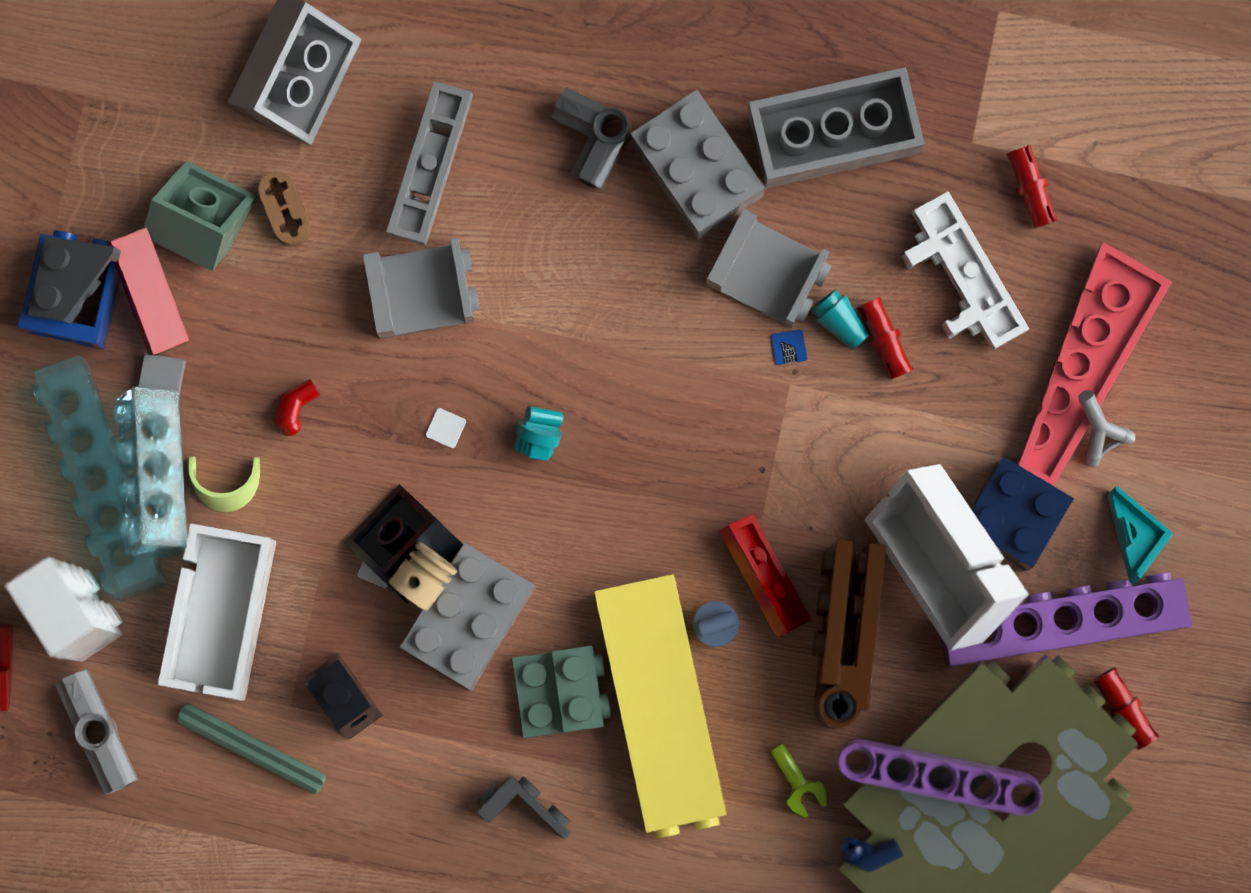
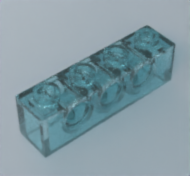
[113,387,187,558]

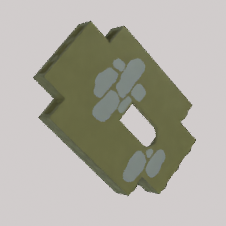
[839,654,1138,893]

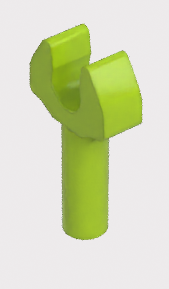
[770,743,827,818]

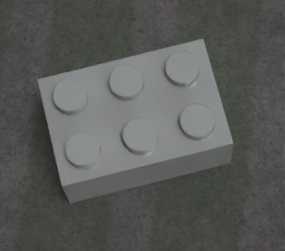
[630,90,765,241]
[400,543,536,691]

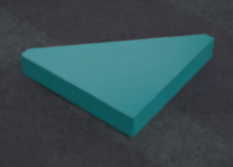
[1107,485,1174,585]

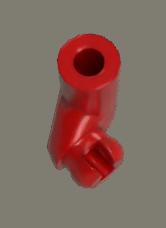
[274,379,320,436]

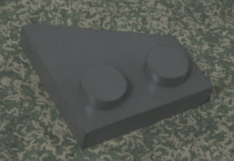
[28,236,122,324]

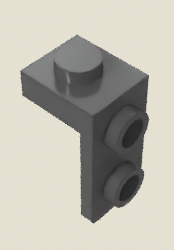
[477,776,571,839]

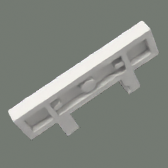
[901,191,1029,351]

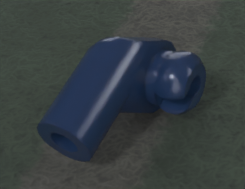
[839,837,903,872]

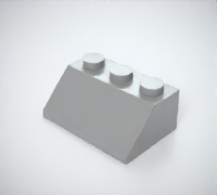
[228,0,362,145]

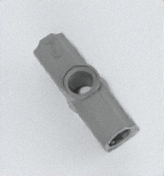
[54,669,139,795]

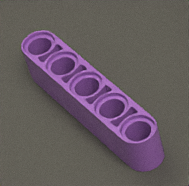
[839,739,1042,815]

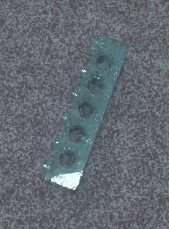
[32,355,167,602]

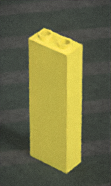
[594,574,727,839]

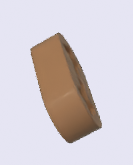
[258,171,311,247]

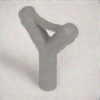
[1078,390,1135,467]

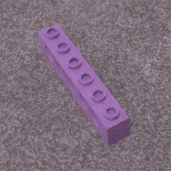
[941,572,1192,667]

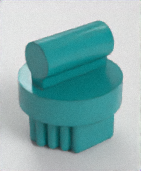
[514,406,563,461]

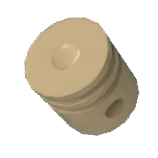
[389,542,457,611]

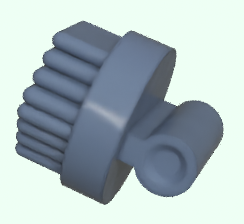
[693,601,739,647]

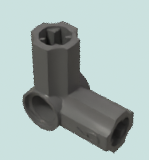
[551,87,632,190]

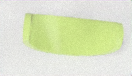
[189,456,260,512]

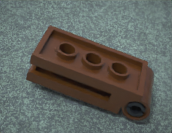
[812,539,886,728]

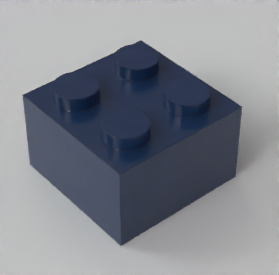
[970,457,1074,571]

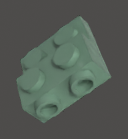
[512,646,611,738]

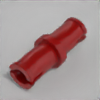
[1006,145,1058,229]
[857,297,914,380]
[1093,667,1159,750]

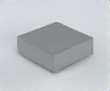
[137,353,186,401]

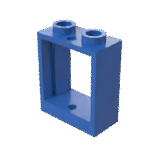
[18,230,120,350]

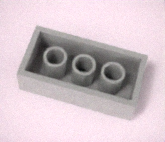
[747,67,925,189]

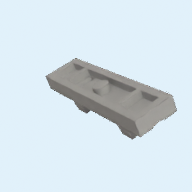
[386,81,473,246]

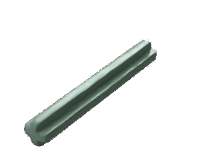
[177,704,326,794]

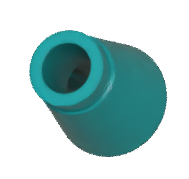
[812,289,869,350]

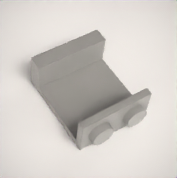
[706,208,832,328]
[363,238,480,339]

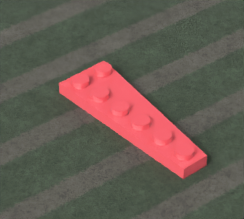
[1018,242,1172,486]

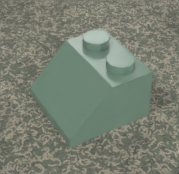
[144,161,257,271]

